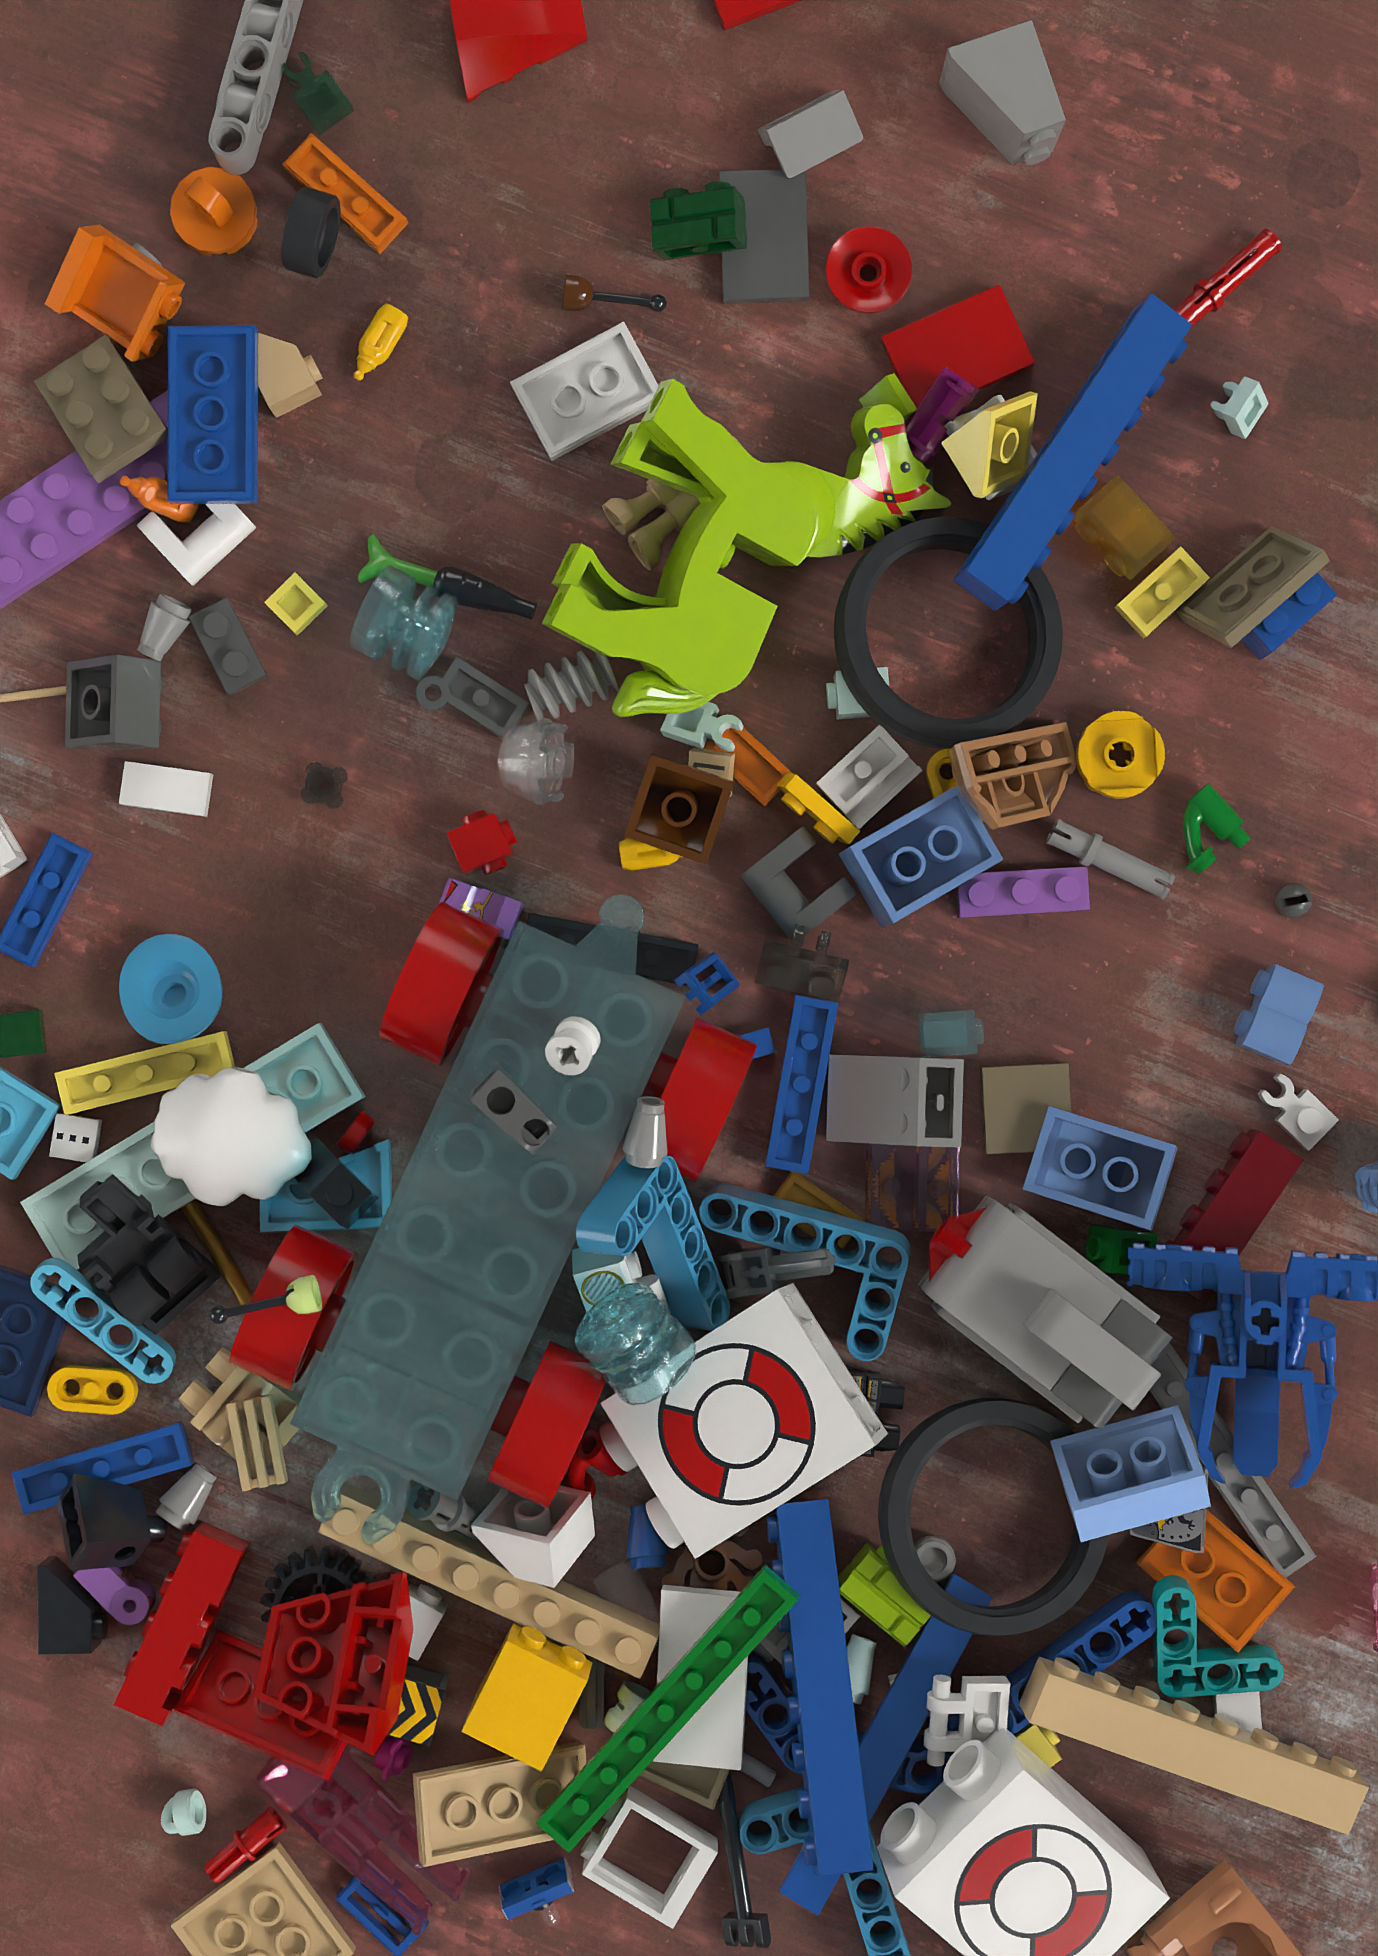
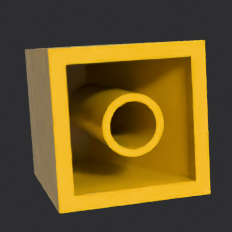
[461,1623,593,1771]

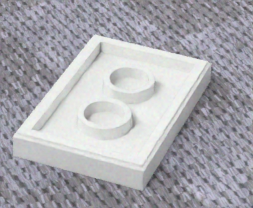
[510,322,658,461]

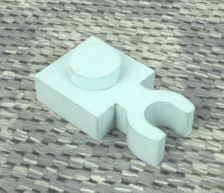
[660,702,744,752]

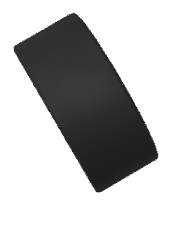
[281,187,341,278]

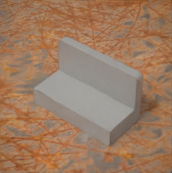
[757,90,863,178]

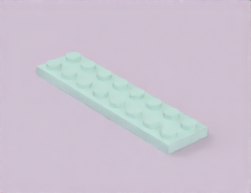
[20,1023,366,1270]

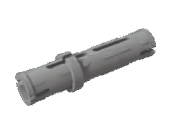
[1046,818,1175,900]

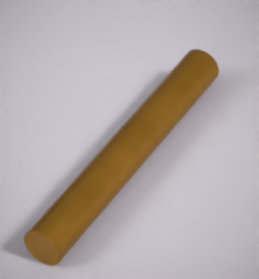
[181,1199,254,1305]

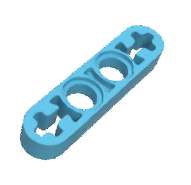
[30,1258,176,1384]

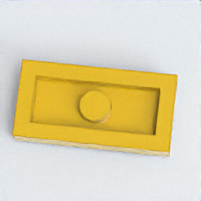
[776,772,860,844]

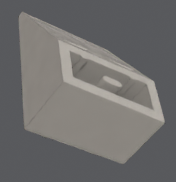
[826,1054,964,1148]

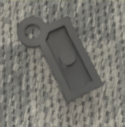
[416,656,530,741]

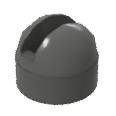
[1275,883,1312,918]

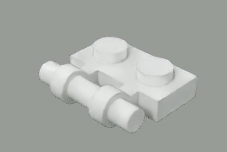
[924,1675,1010,1766]

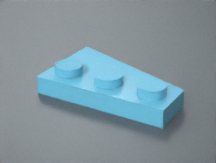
[260,1139,393,1233]

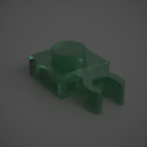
[282,51,354,136]

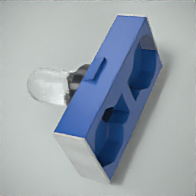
[499,1857,574,1927]

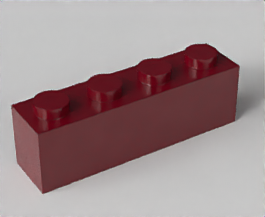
[1165,1129,1304,1305]

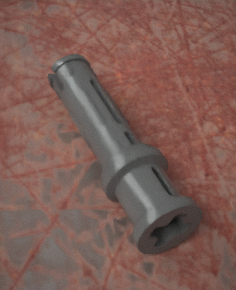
[408,1479,482,1543]

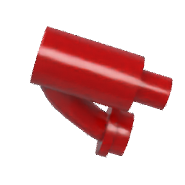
[564,1430,628,1500]

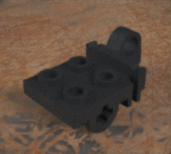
[77,1174,220,1335]

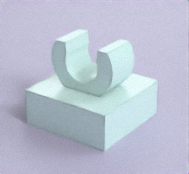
[1210,376,1269,439]

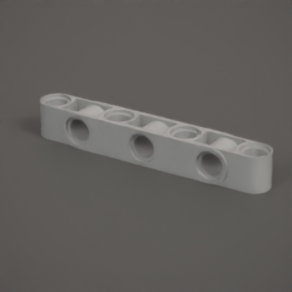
[208,0,303,175]

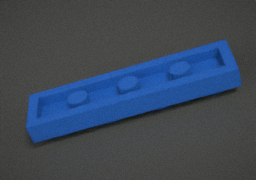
[765,995,838,1174]
[11,1421,194,1515]

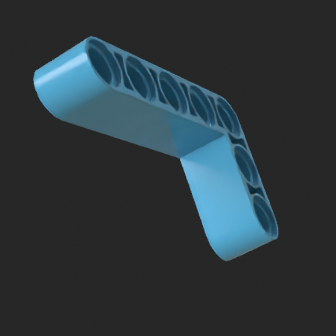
[576,1155,730,1331]
[699,1183,911,1361]
[739,1786,911,1956]

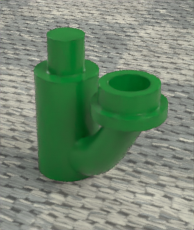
[1183,783,1251,875]

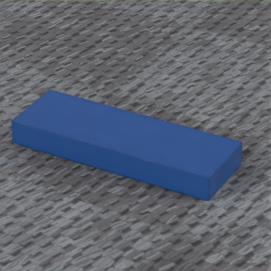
[0,832,94,968]

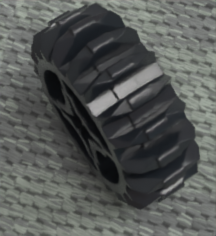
[260,1545,373,1623]

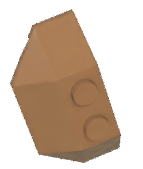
[948,722,1077,830]

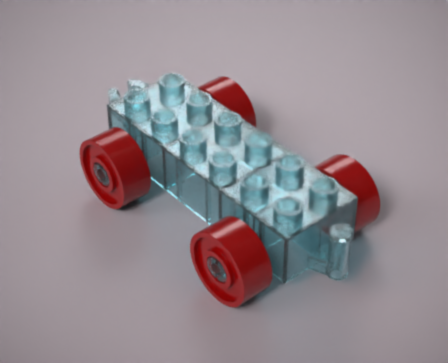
[229,894,758,1544]

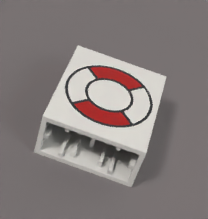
[599,1283,888,1559]
[877,1728,1170,1956]

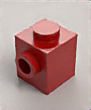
[446,810,518,876]

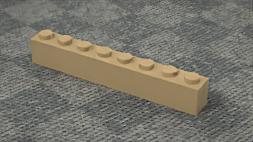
[318,1482,660,1679]
[1019,1657,1369,1835]

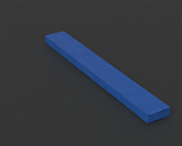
[779,1574,993,1916]

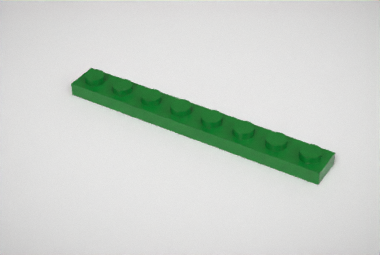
[536,1565,800,1853]

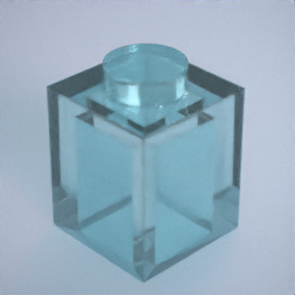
[918,1010,984,1057]

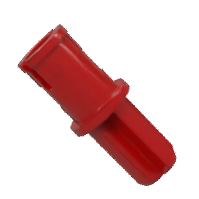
[204,1806,287,1884]

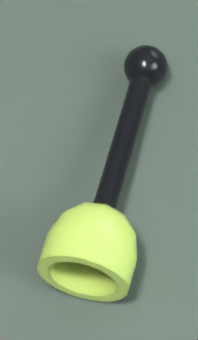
[209,1275,322,1324]

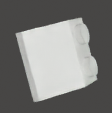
[471,1485,595,1588]

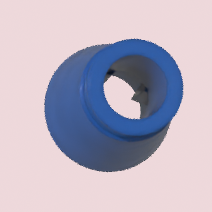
[626,1505,669,1570]

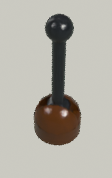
[562,275,667,312]

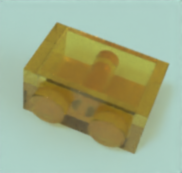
[1073,474,1176,581]

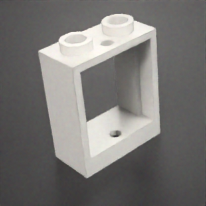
[580,1786,718,1929]

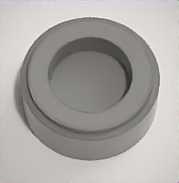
[914,1535,956,1582]

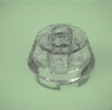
[498,718,574,805]

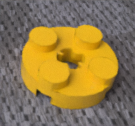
[1076,711,1165,799]

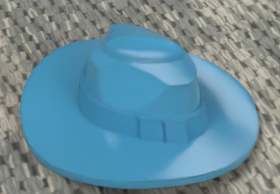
[119,934,223,1044]

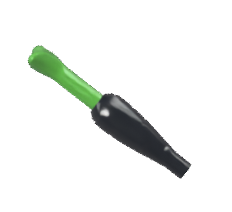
[358,534,537,620]

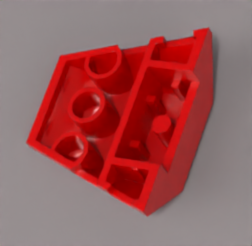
[450,0,587,103]
[253,1571,414,1756]

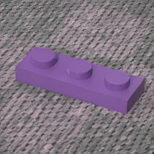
[957,867,1090,918]

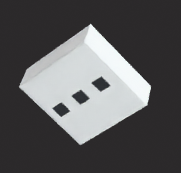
[49,1113,102,1162]

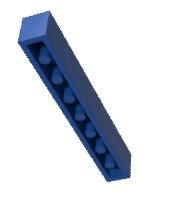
[953,293,1192,611]
[766,1499,874,1877]

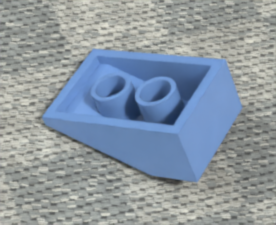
[839,785,1004,929]
[1023,1106,1178,1231]

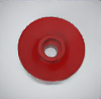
[826,226,912,314]

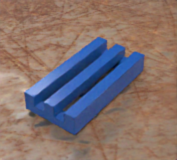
[674,952,740,1016]
[335,1862,429,1956]

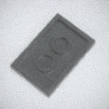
[719,169,810,304]

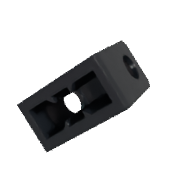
[57,1474,167,1570]

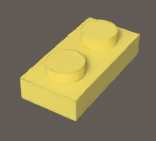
[1114,546,1210,639]

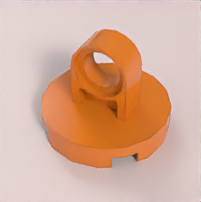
[170,167,258,256]

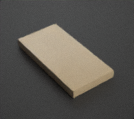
[413,1741,592,1867]

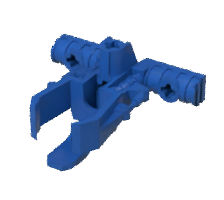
[1127,1242,1378,1489]

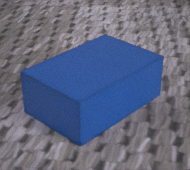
[740,1028,776,1059]

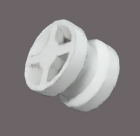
[545,1016,601,1076]

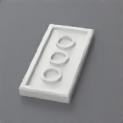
[653,1585,748,1770]

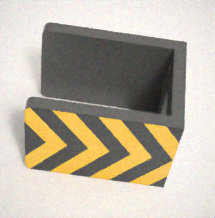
[387,1663,450,1746]

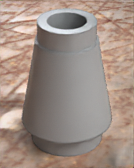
[137,593,192,661]
[622,1096,668,1168]
[156,1462,217,1531]

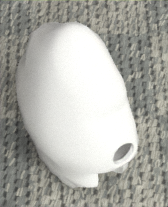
[150,1067,312,1206]

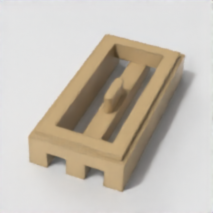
[226,1394,288,1492]

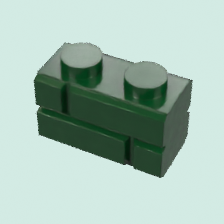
[650,182,747,261]

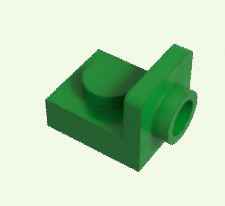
[1086,1225,1158,1275]

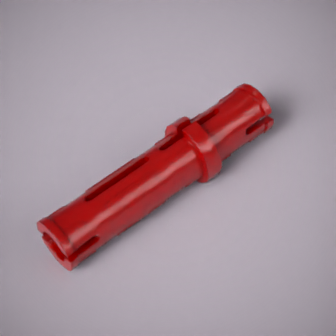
[1173,229,1282,327]

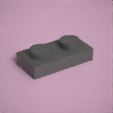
[189,598,269,696]

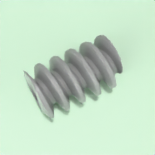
[524,651,619,725]

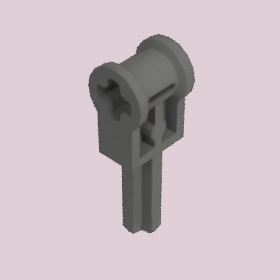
[717,1246,836,1299]

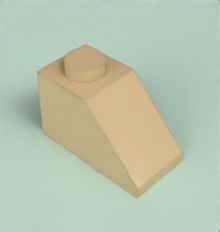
[258,333,323,418]

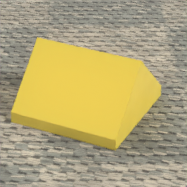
[942,391,1038,498]

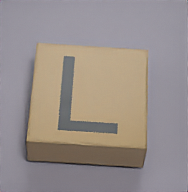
[688,748,735,796]

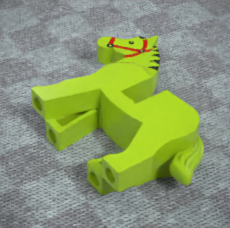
[541,378,951,717]

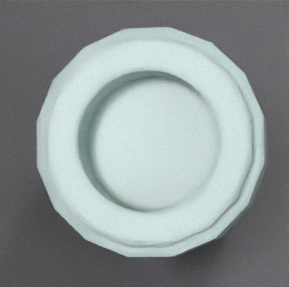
[161,1789,206,1836]

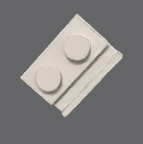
[815,725,922,829]

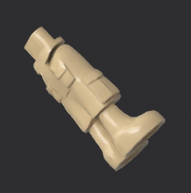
[602,436,742,570]

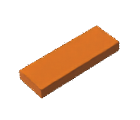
[282,133,408,255]

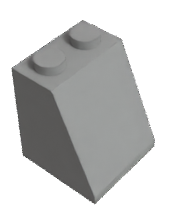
[939,20,1066,165]

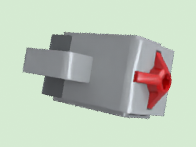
[918,1195,1173,1430]

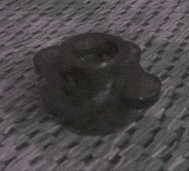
[301,762,348,809]

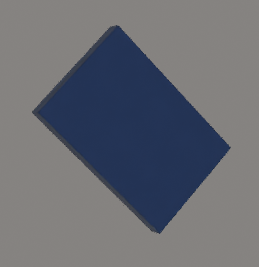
[0,1265,74,1417]

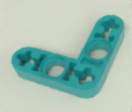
[1152,1575,1284,1698]

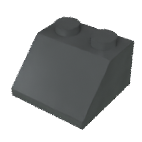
[65,654,163,751]

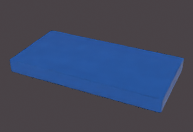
[168,325,258,504]

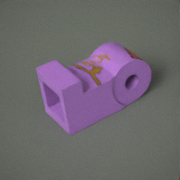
[439,878,525,941]
[73,1566,156,1625]

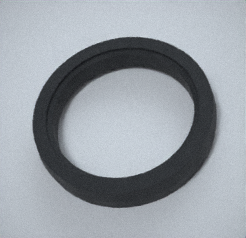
[834,517,1063,749]
[878,1398,1108,1636]

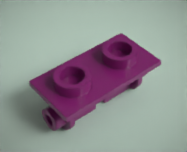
[905,367,979,463]

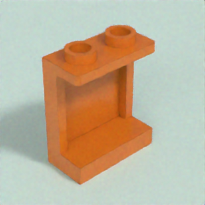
[45,224,185,362]

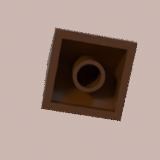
[624,753,734,864]

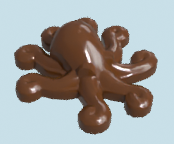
[661,1527,763,1592]

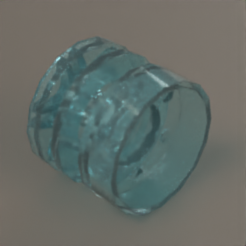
[350,565,458,681]
[575,1282,696,1405]

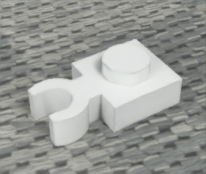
[1258,1074,1339,1151]

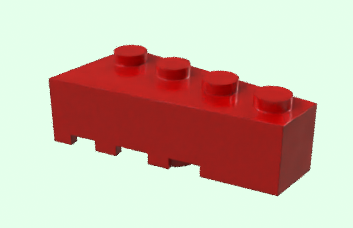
[114,1522,250,1727]

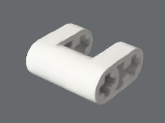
[137,504,256,586]

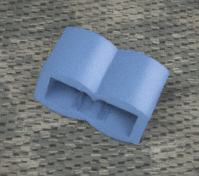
[1233,964,1324,1065]

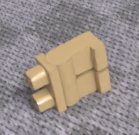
[179,1347,315,1478]

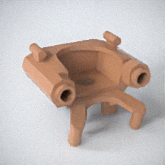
[1126,1859,1302,1956]

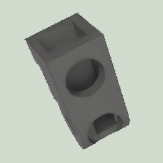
[469,1064,559,1154]

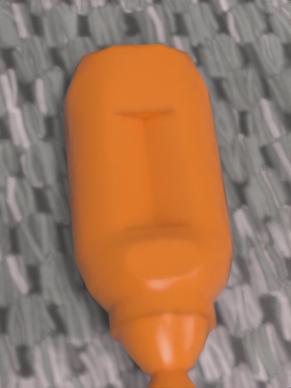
[120,475,199,523]

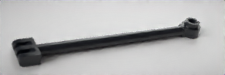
[718,1769,771,1948]

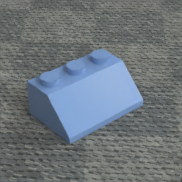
[1050,1405,1211,1542]

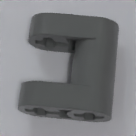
[740,826,858,945]

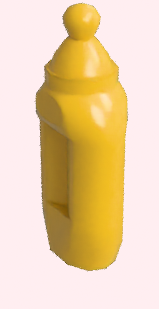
[353,303,408,381]
[619,838,682,871]

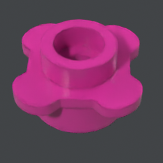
[375,1735,413,1781]

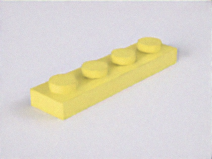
[54,1031,235,1115]

